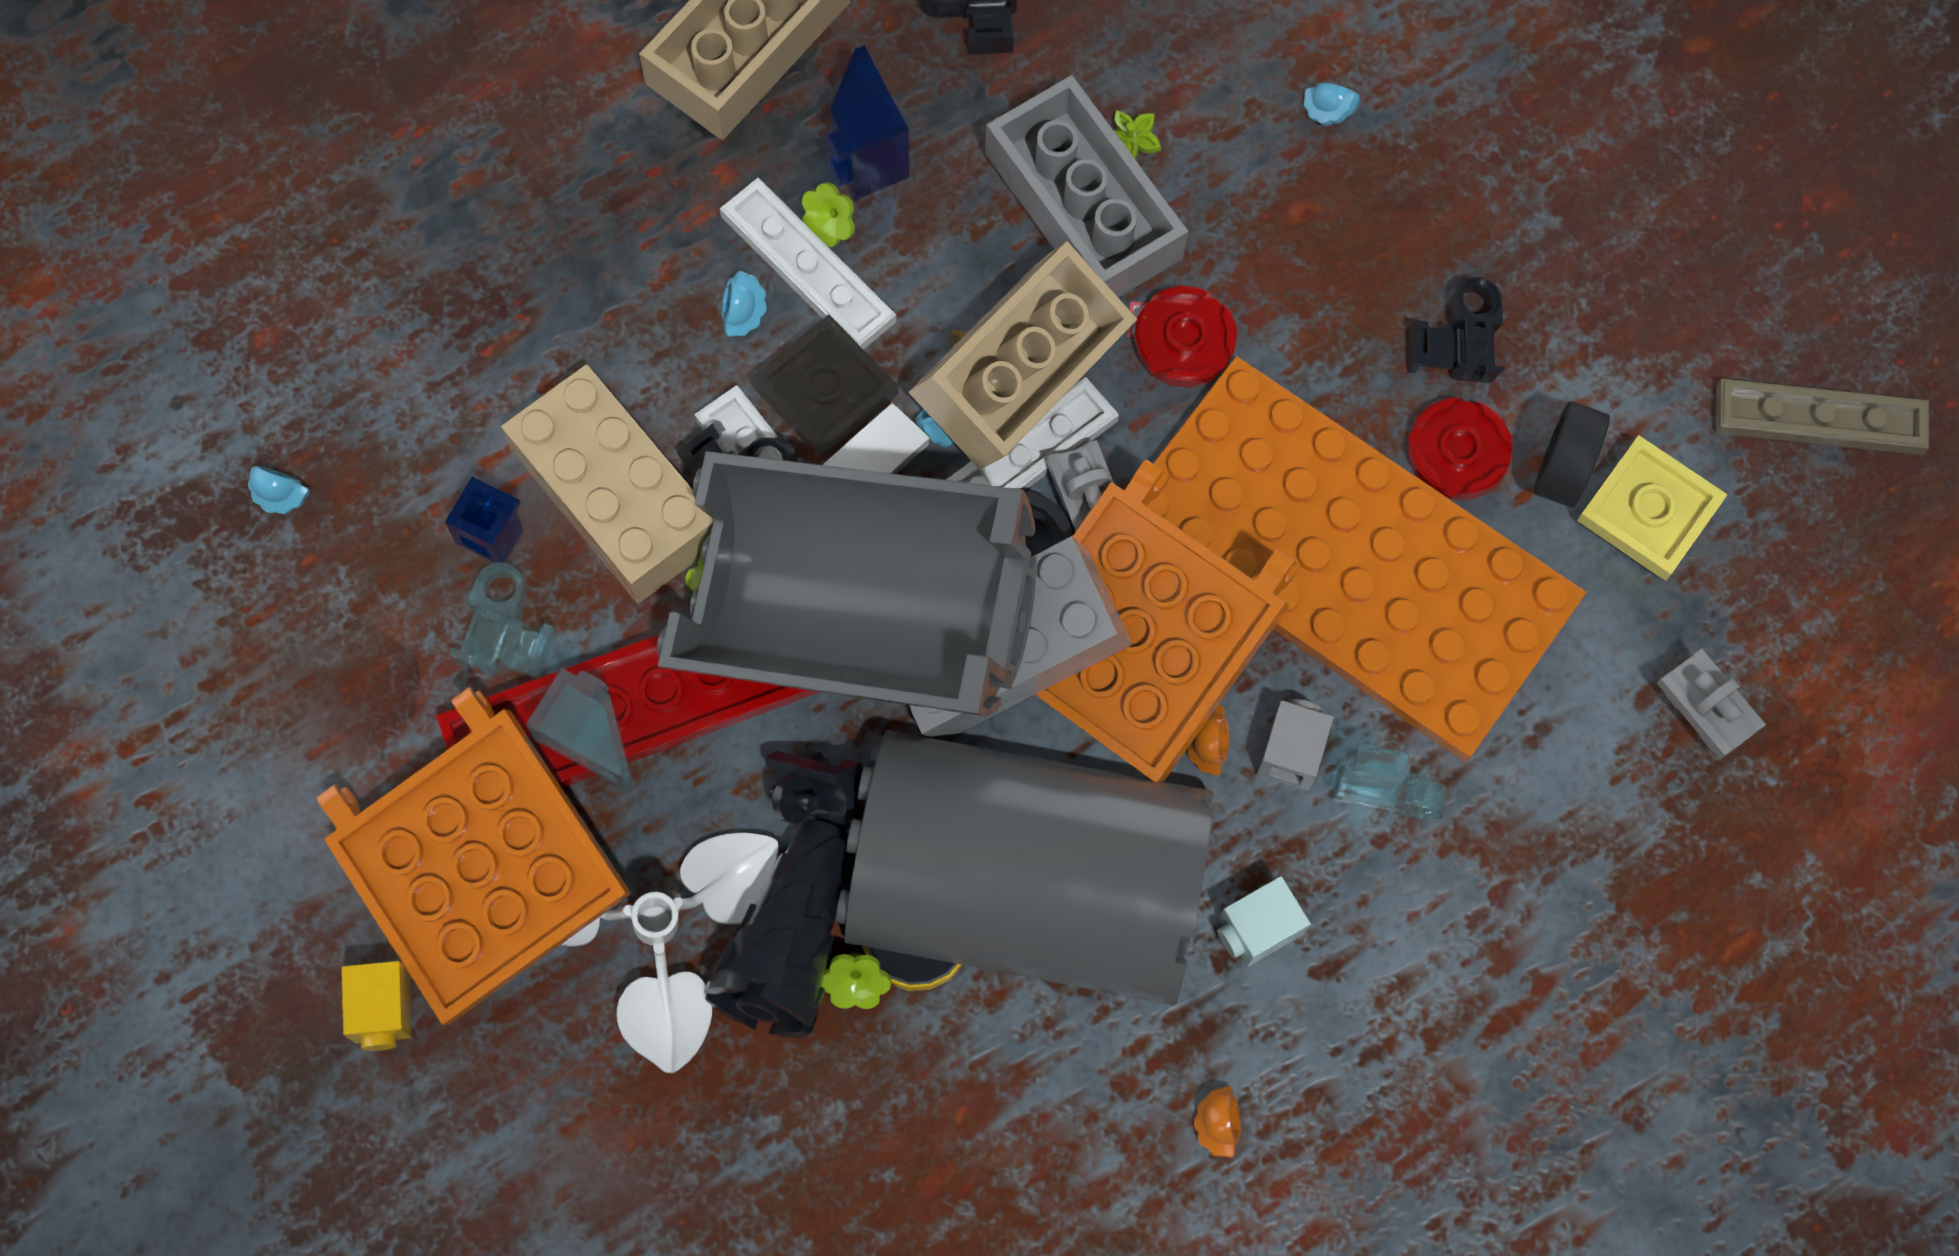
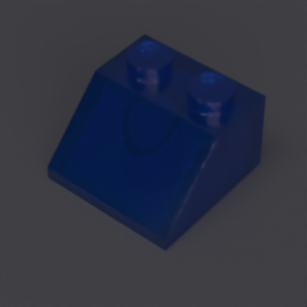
[825,45,909,201]

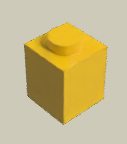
[342,961,412,1051]

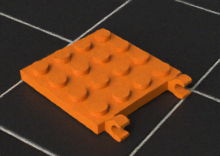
[1035,459,1301,782]
[316,687,632,1025]

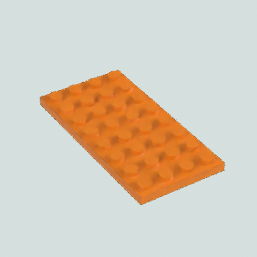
[1147,356,1587,763]

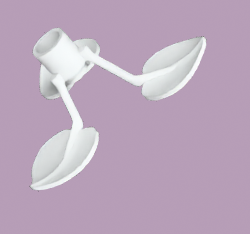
[561,833,778,1073]

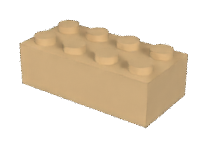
[639,0,850,141]
[908,241,1137,470]
[501,364,714,604]

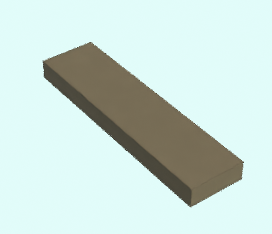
[1715,379,1929,455]

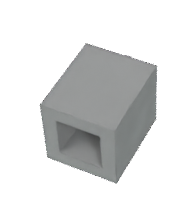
[1256,699,1334,791]

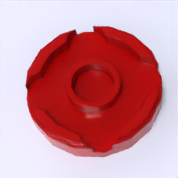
[1133,285,1237,388]
[1407,398,1513,500]

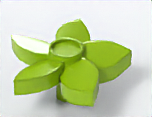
[1114,110,1161,159]

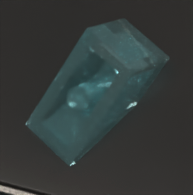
[526,668,634,791]

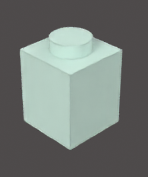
[1217,876,1311,967]

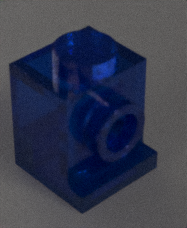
[445,477,523,567]

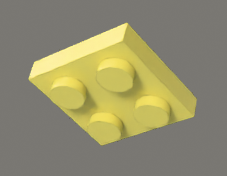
[1577,435,1728,581]

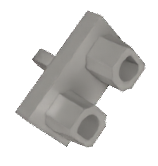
[1046,440,1114,533]
[1657,649,1766,760]

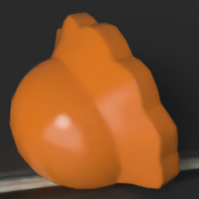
[1188,705,1230,775]
[1194,1086,1241,1158]

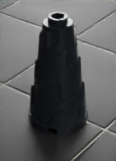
[704,817,849,1038]

